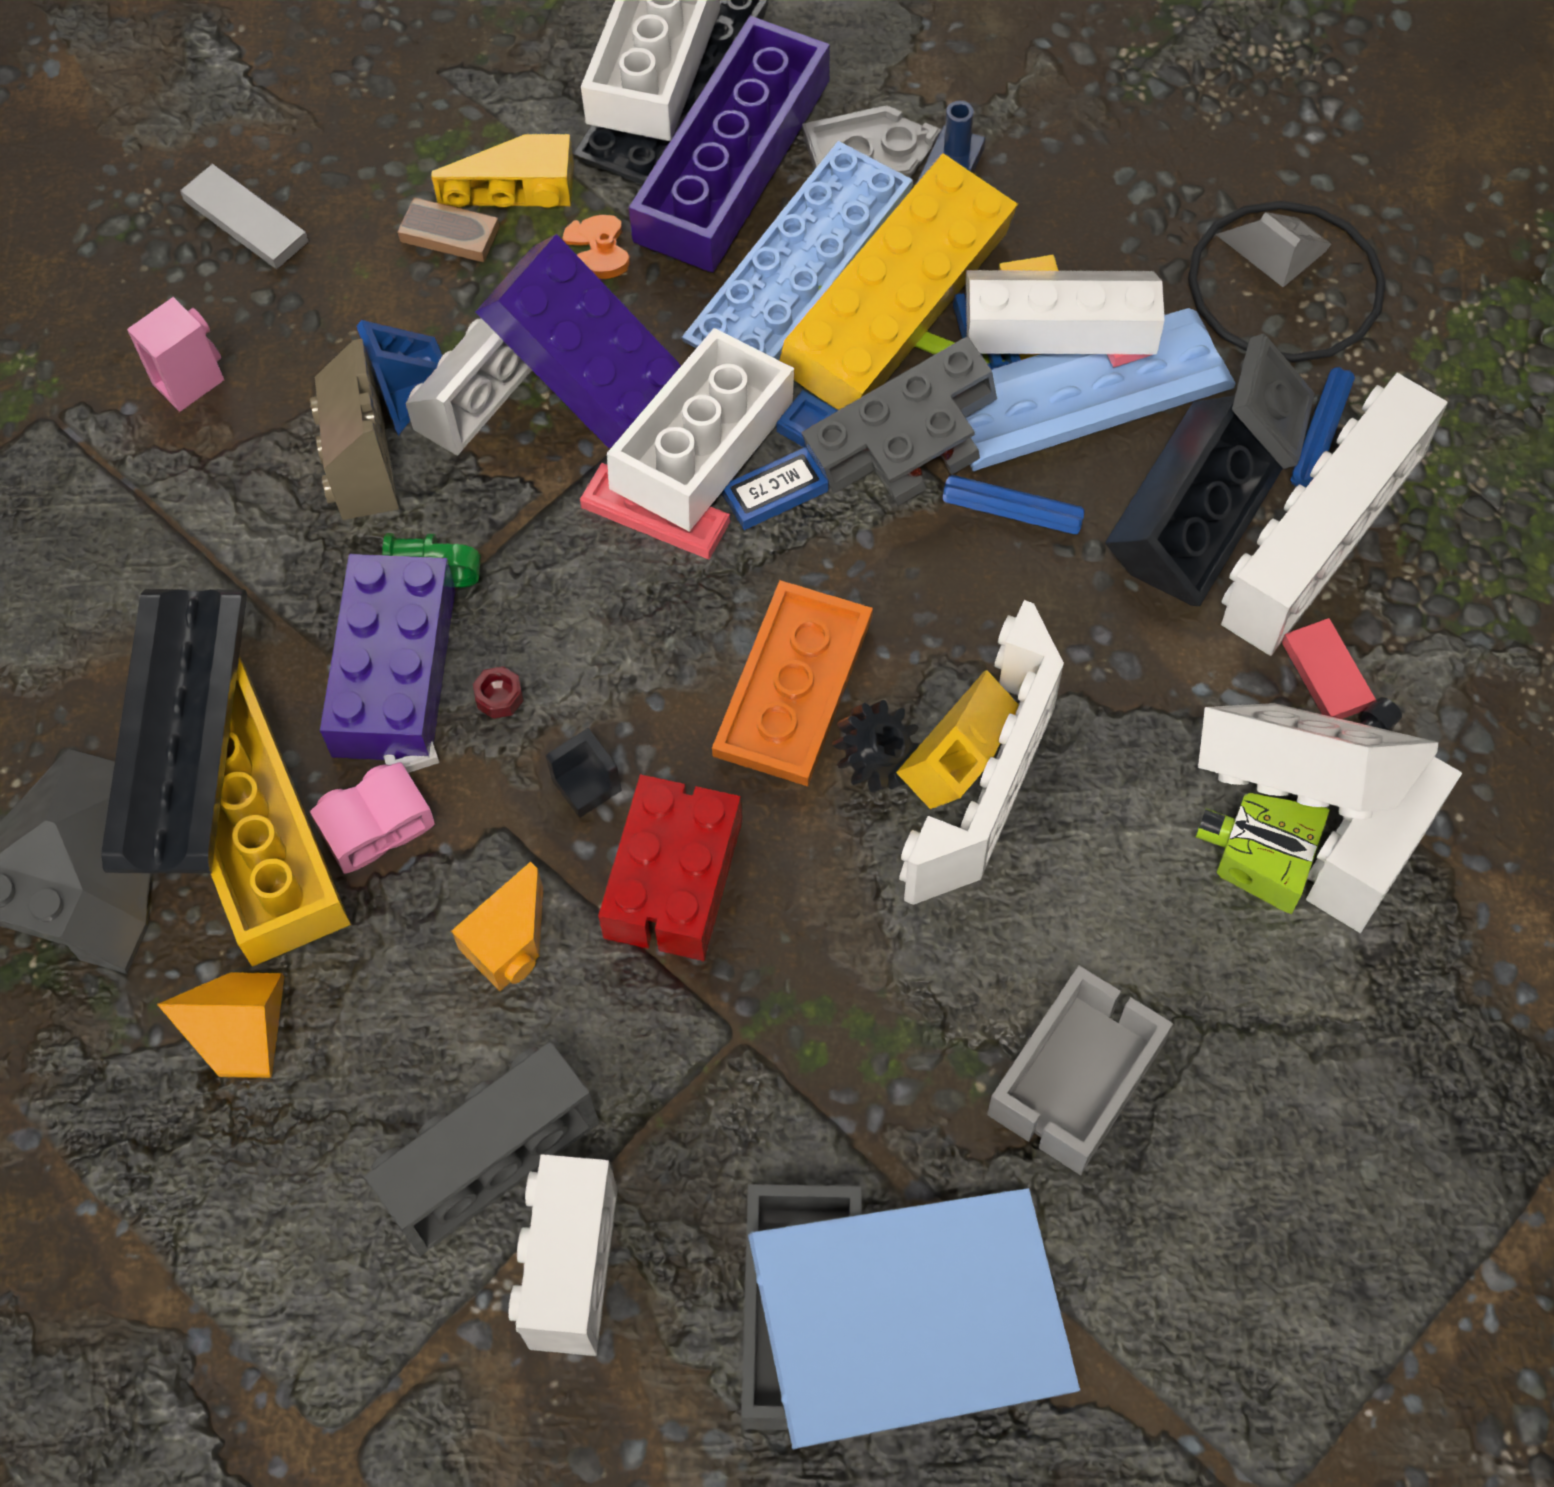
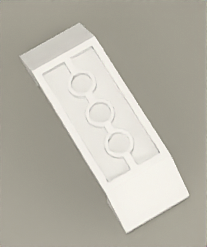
[899,600,1064,905]

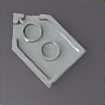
[802,105,941,177]

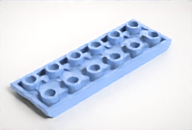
[682,141,913,360]
[966,308,1235,471]

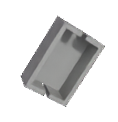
[987,965,1173,1175]

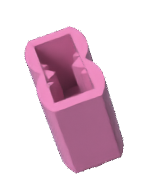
[310,762,435,874]

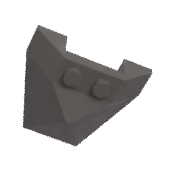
[0,749,153,974]

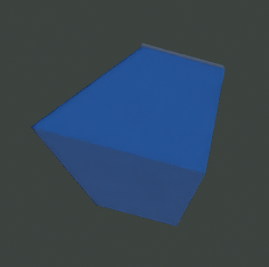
[356,320,443,436]

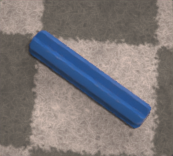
[1291,367,1355,487]
[943,475,1085,534]

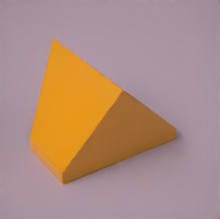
[157,972,284,1078]

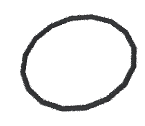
[1188,200,1386,363]

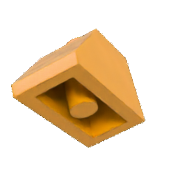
[451,862,543,991]

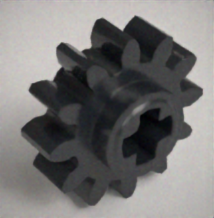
[832,700,920,793]

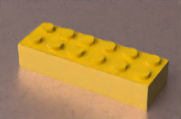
[779,153,1018,410]
[211,656,351,967]

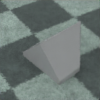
[1215,212,1331,287]

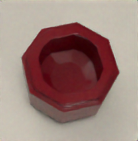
[473,666,523,719]

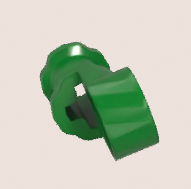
[382,533,481,588]

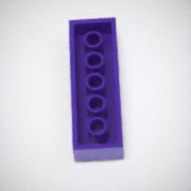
[629,16,830,273]

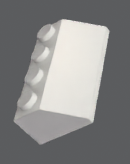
[966,270,1165,354]
[406,319,532,456]
[1198,703,1438,819]

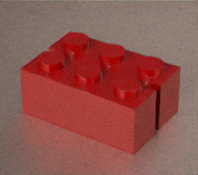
[598,774,743,961]

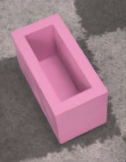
[127,297,224,412]

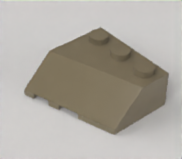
[310,339,399,520]

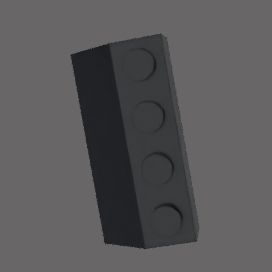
[1105,396,1283,606]

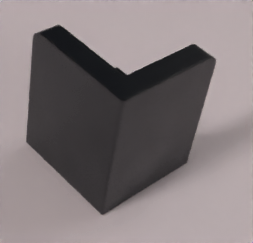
[546,728,622,818]

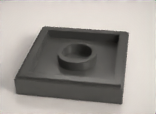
[1232,333,1315,469]

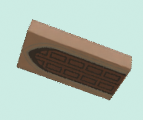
[398,197,500,262]

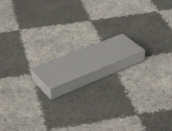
[180,164,309,270]

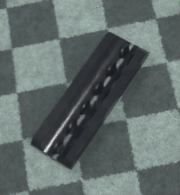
[573,0,768,185]
[101,589,247,873]

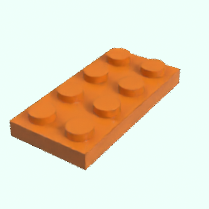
[712,580,873,786]

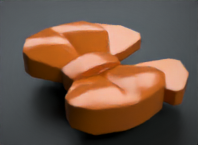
[562,215,630,279]

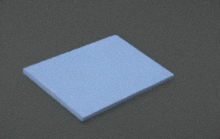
[748,1188,1080,1449]

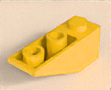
[431,134,574,208]
[896,670,1019,809]

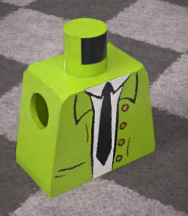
[1195,793,1330,914]

